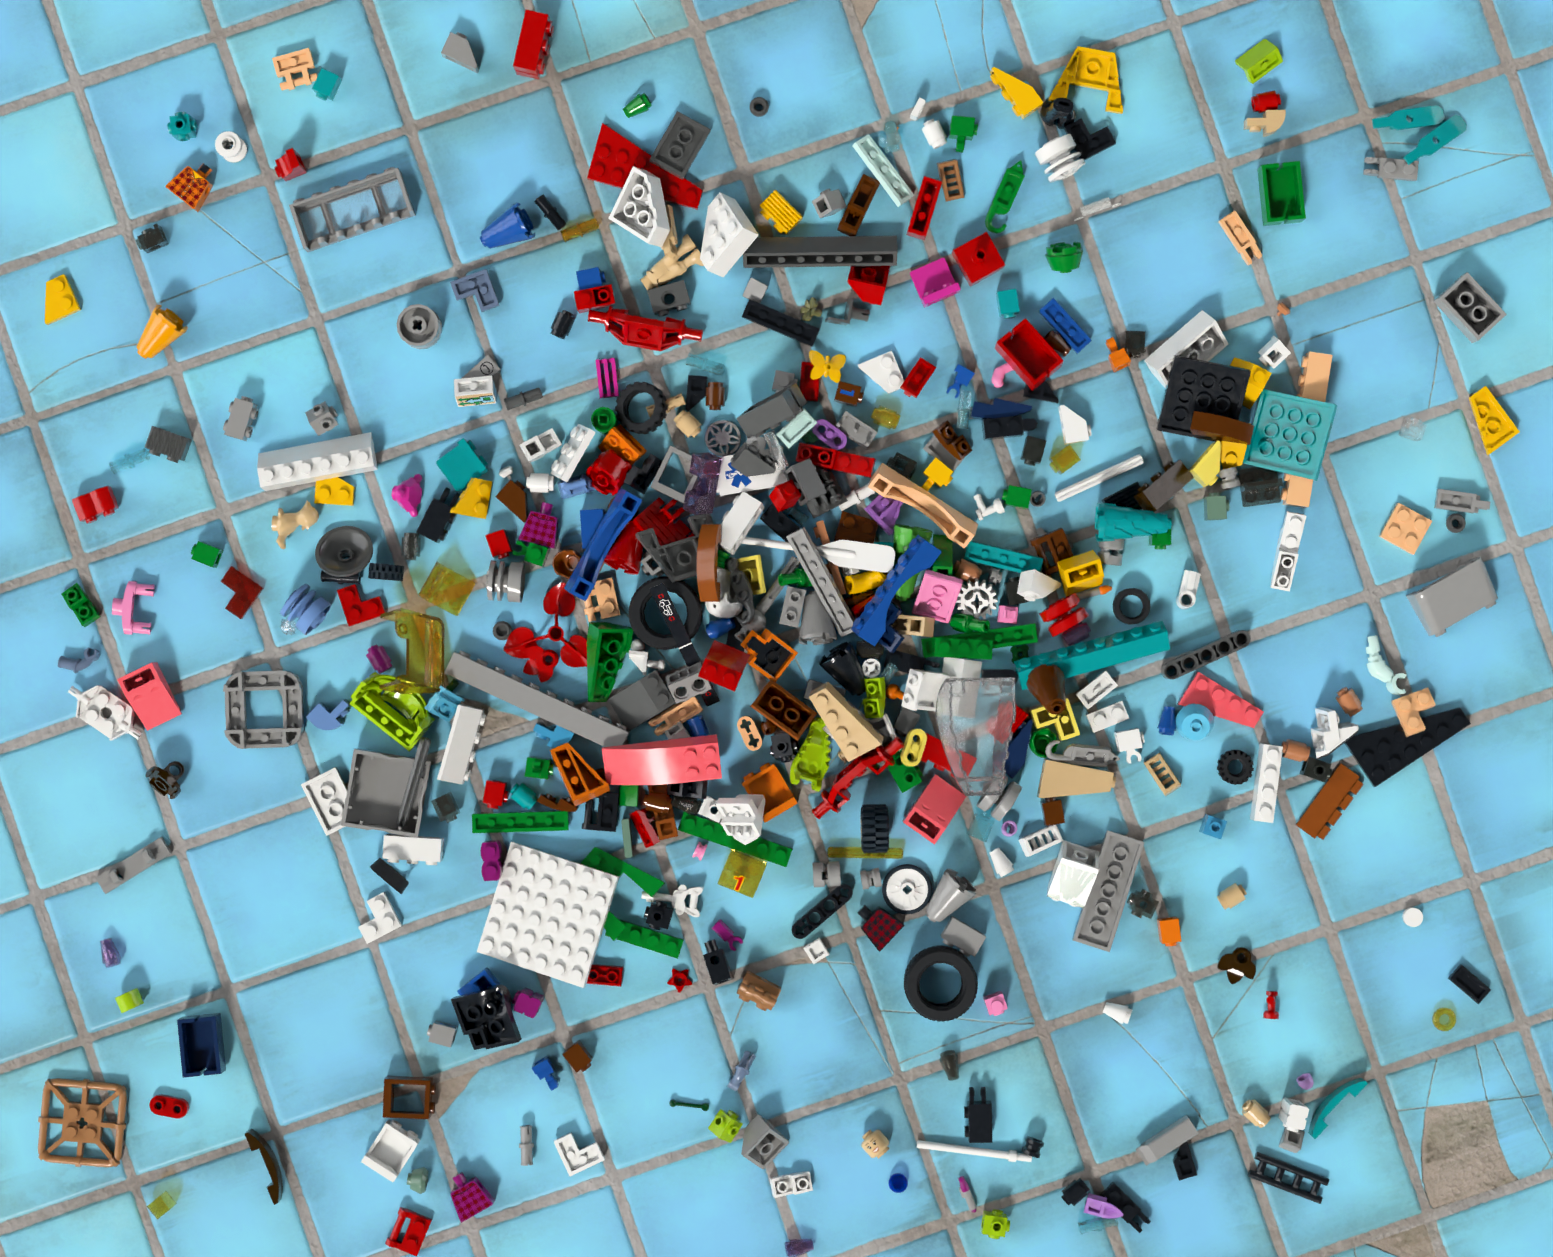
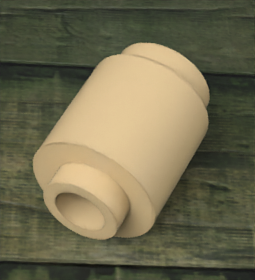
[674,410,702,438]
[1217,883,1247,910]
[1242,1099,1271,1128]

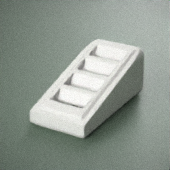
[1019,825,1063,857]

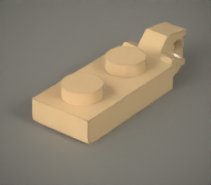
[661,204,678,258]

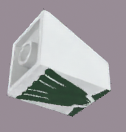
[1047,840,1100,908]

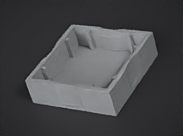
[341,748,431,838]

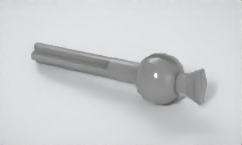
[735,557,800,642]

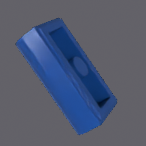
[687,715,710,737]

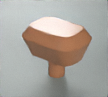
[1277,302,1290,316]

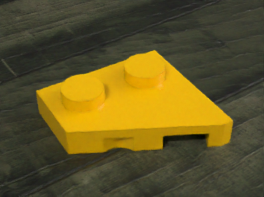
[45,274,81,325]
[1216,423,1251,470]
[314,477,355,506]
[450,478,492,519]

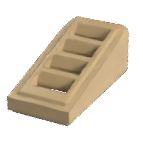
[1144,753,1181,796]

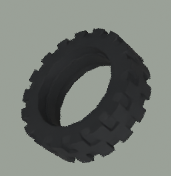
[615,382,668,434]

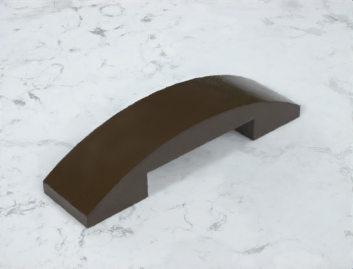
[245,1129,283,1205]

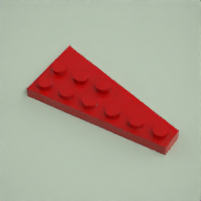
[587,123,703,210]

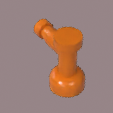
[886,684,904,700]

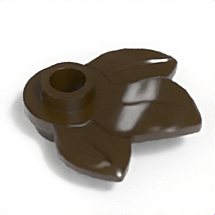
[1217,947,1256,984]

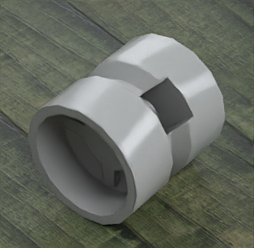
[1098,539,1125,566]
[812,861,841,887]

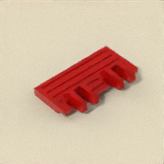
[632,497,694,546]

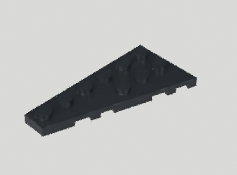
[1344,708,1471,787]

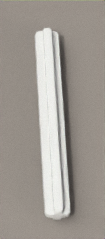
[1055,454,1144,502]

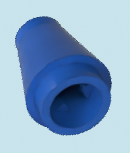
[706,618,736,639]
[1157,706,1176,735]

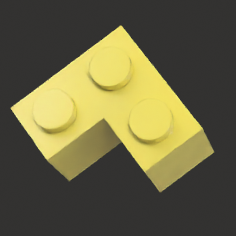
[1029,698,1080,741]

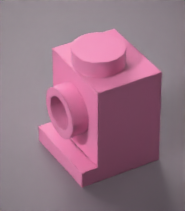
[983,991,1008,1016]

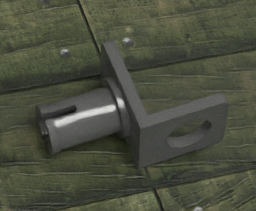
[825,298,870,326]

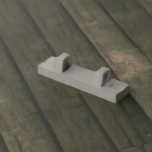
[95,837,172,894]

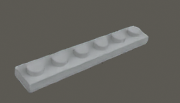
[786,527,855,637]

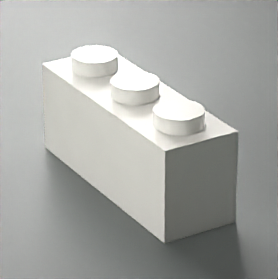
[718,491,765,555]
[382,834,444,865]

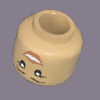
[861,1130,890,1159]

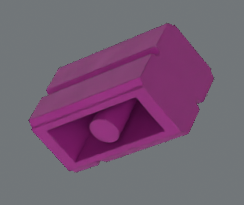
[512,987,544,1018]

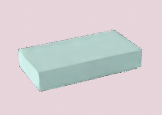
[776,408,817,449]

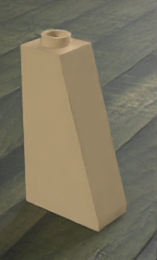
[1037,759,1116,798]

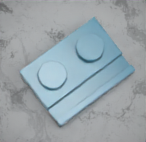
[425,686,465,722]

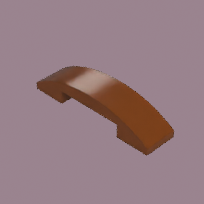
[697,524,721,602]
[647,784,678,840]

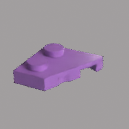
[864,494,903,536]

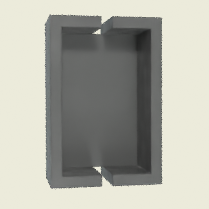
[736,383,807,438]

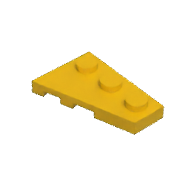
[1469,386,1520,455]

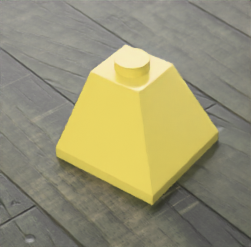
[1189,441,1221,487]

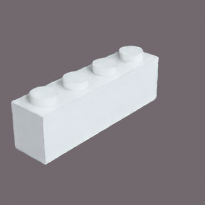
[1250,743,1283,823]

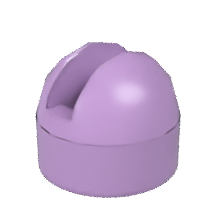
[1001,820,1017,837]
[1296,1073,1314,1090]

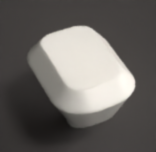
[499,466,513,480]

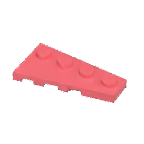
[1178,672,1264,728]

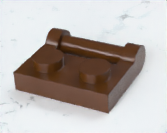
[1030,528,1073,576]

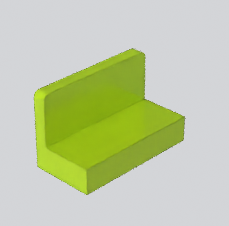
[1235,39,1283,84]

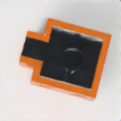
[740,628,798,682]

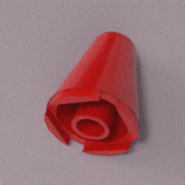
[604,519,643,575]

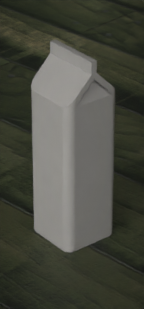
[1136,1115,1199,1166]

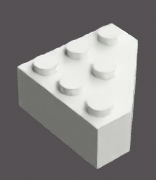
[608,166,670,247]
[700,192,759,277]

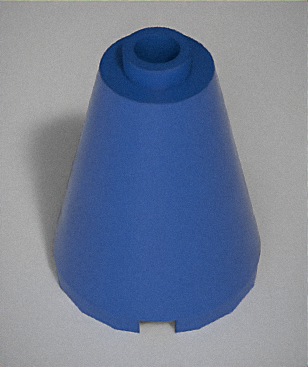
[480,202,536,249]

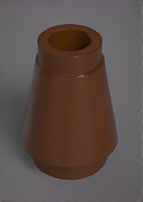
[1044,330,1071,357]

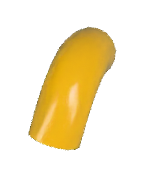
[844,567,894,595]

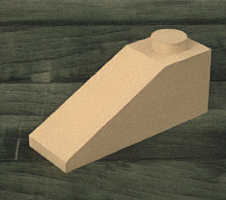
[892,615,935,637]

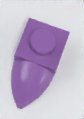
[1084,1193,1123,1219]

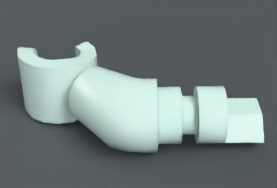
[1365,635,1407,695]

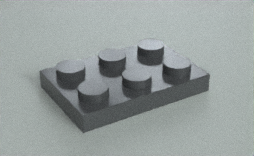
[649,111,711,180]

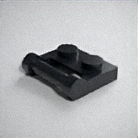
[582,792,619,832]

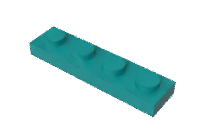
[964,541,1044,573]

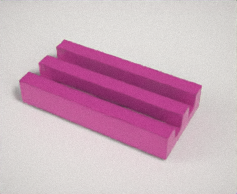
[596,358,619,398]

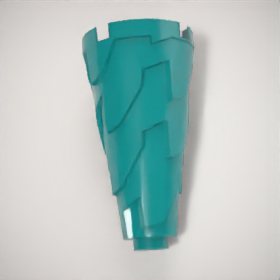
[1095,503,1172,542]

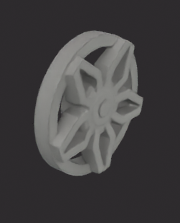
[705,420,741,456]

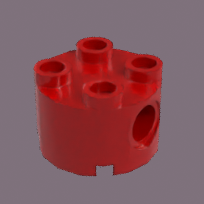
[586,449,632,496]

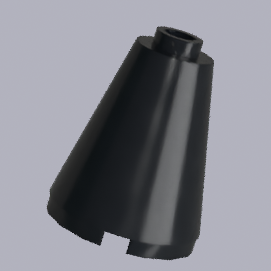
[819,642,866,696]

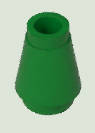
[623,93,652,118]

